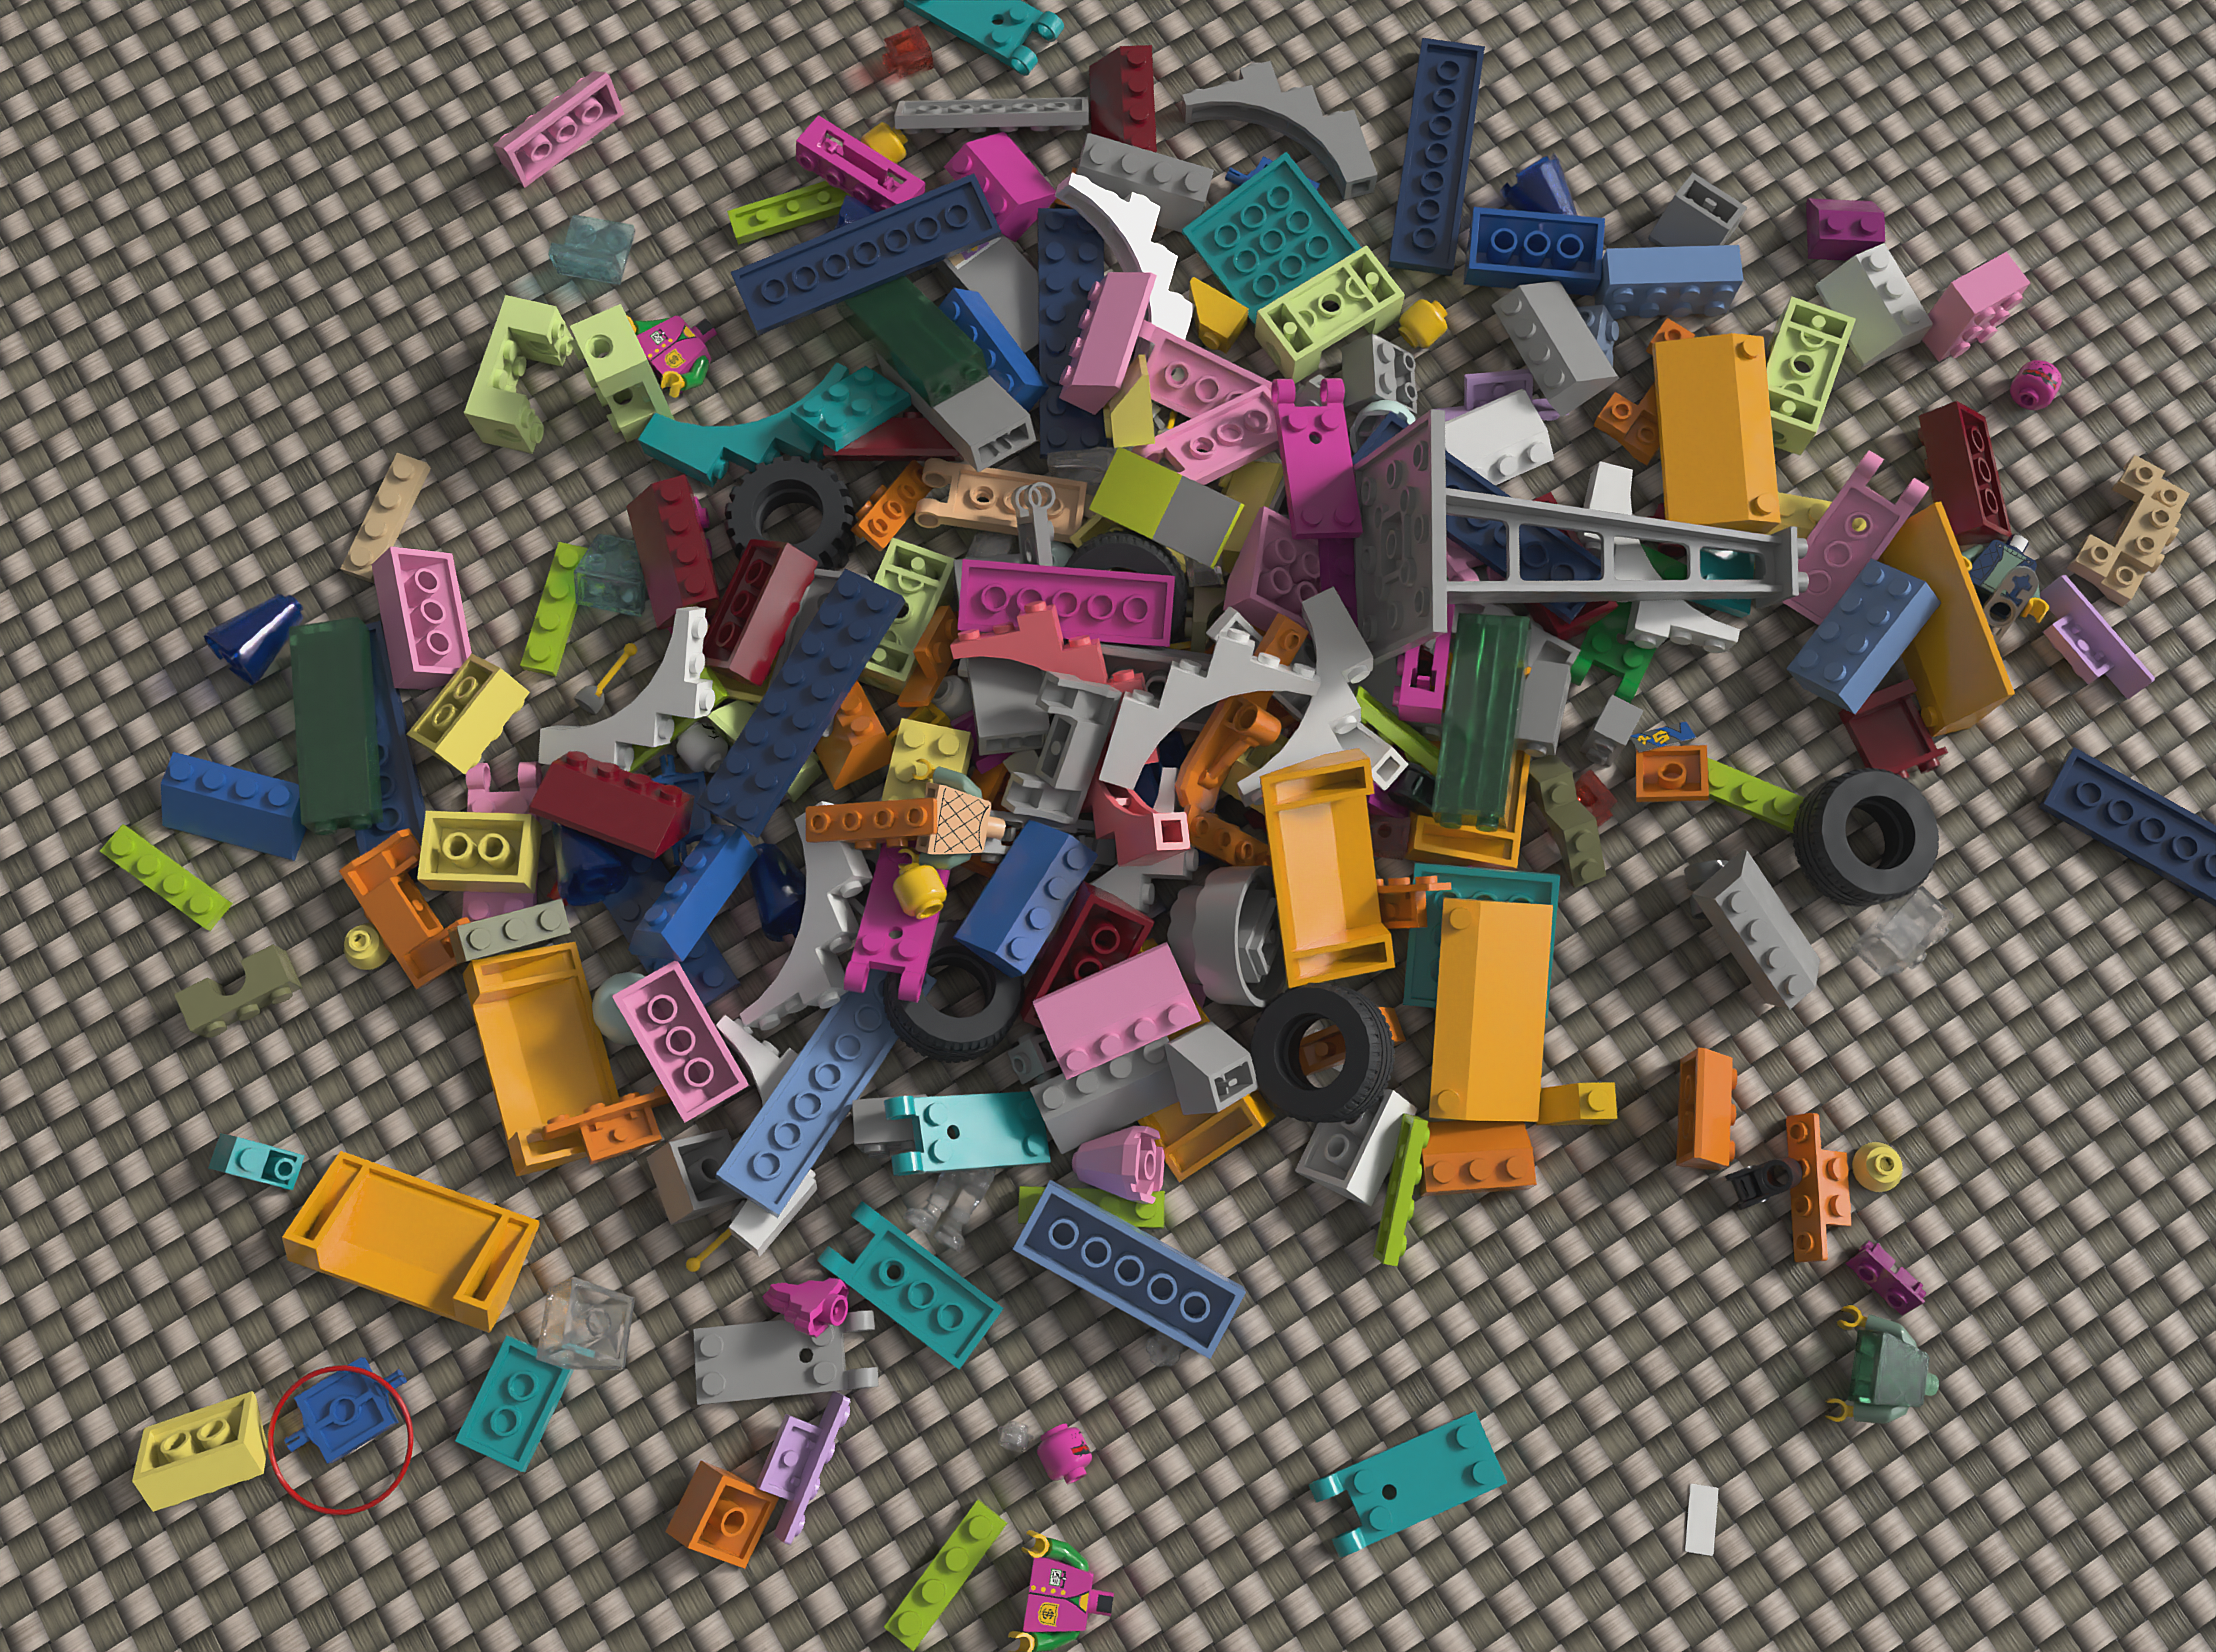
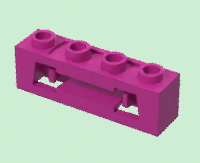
[796,115,925,212]
[1392,604,1455,724]

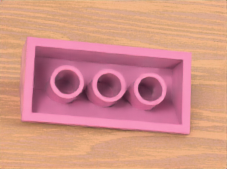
[493,71,624,188]
[1059,272,1157,415]
[371,547,472,690]
[1033,942,1201,1080]
[612,961,749,1123]

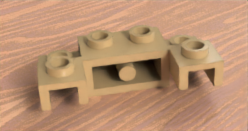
[2067,455,2190,607]

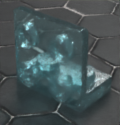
[548,215,636,285]
[574,534,645,617]

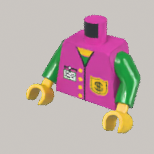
[626,315,717,398]
[1008,1530,1114,1652]

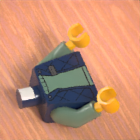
[1961,534,2049,623]

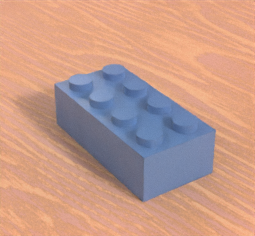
[1594,245,1743,319]
[1786,558,1941,714]

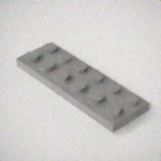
[894,97,1089,134]

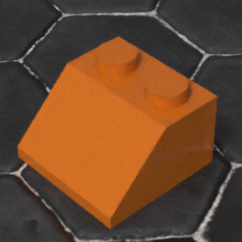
[665,1461,780,1569]

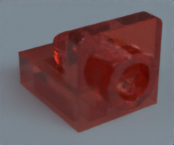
[1575,769,1618,827]

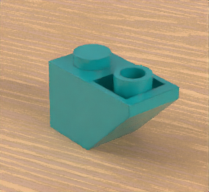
[208,1133,305,1190]

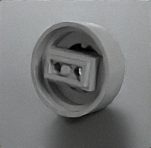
[1167,865,1286,1007]

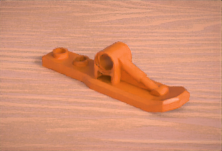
[1175,613,1309,812]

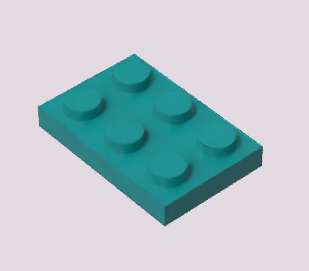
[790,366,911,452]
[455,1335,576,1472]

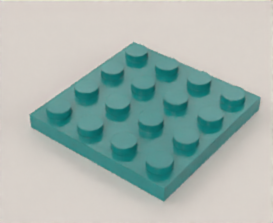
[1182,152,1362,328]
[1403,862,1560,1018]

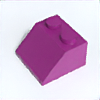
[1806,198,1885,261]

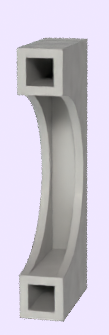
[1352,654,1571,757]

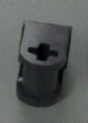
[1388,762,1453,819]
[1725,1156,1803,1210]

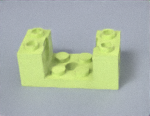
[1254,245,1405,384]
[464,295,573,454]
[1766,297,1856,456]
[570,304,674,442]
[857,538,956,696]

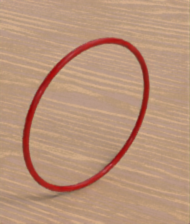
[268,1365,413,1515]

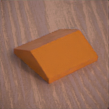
[1636,745,1709,802]

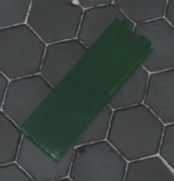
[836,276,989,408]
[1431,613,1532,832]
[289,617,384,836]

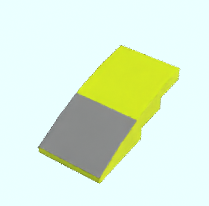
[1089,446,1244,569]

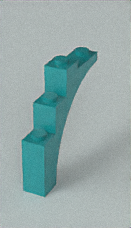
[638,362,850,488]

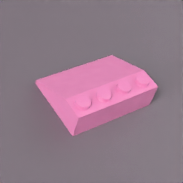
[1223,506,1321,641]

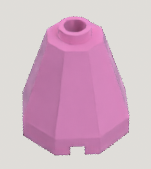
[1072,1126,1165,1204]

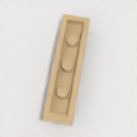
[340,453,431,584]

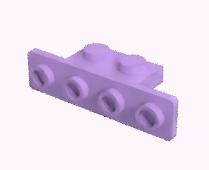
[1433,369,1569,422]
[2040,575,2155,699]
[755,1391,850,1545]

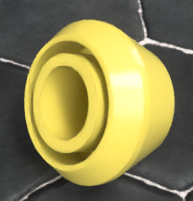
[344,923,391,970]
[1852,1142,1903,1192]

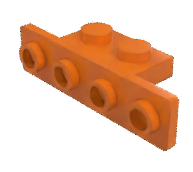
[851,460,933,551]
[897,606,961,708]
[806,798,937,850]
[1184,804,1271,867]
[1376,876,1452,929]
[541,1084,672,1165]
[1786,1113,1851,1263]

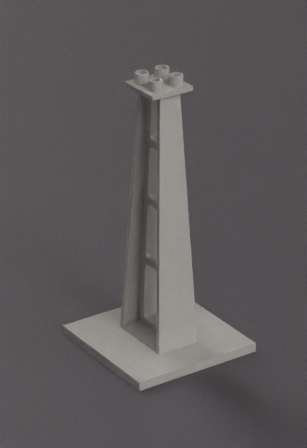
[1353,409,1809,666]

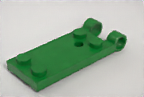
[1570,543,1687,703]

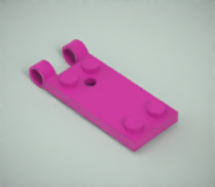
[1271,378,1363,539]
[844,841,951,1003]

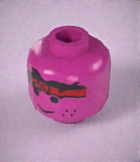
[2010,360,2062,410]
[1037,1424,1092,1485]

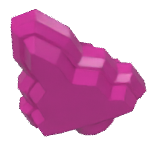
[762,1278,850,1338]

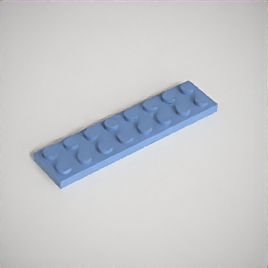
[715,968,937,1218]

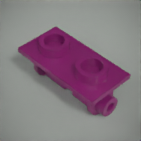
[1845,1240,1926,1316]

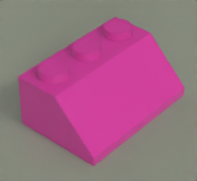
[944,132,1057,242]

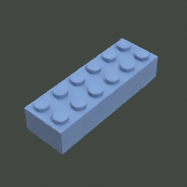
[1013,1180,1246,1359]

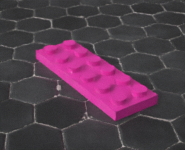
[958,559,1175,647]

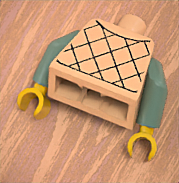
[898,759,1005,870]

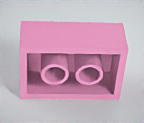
[1922,252,2030,362]

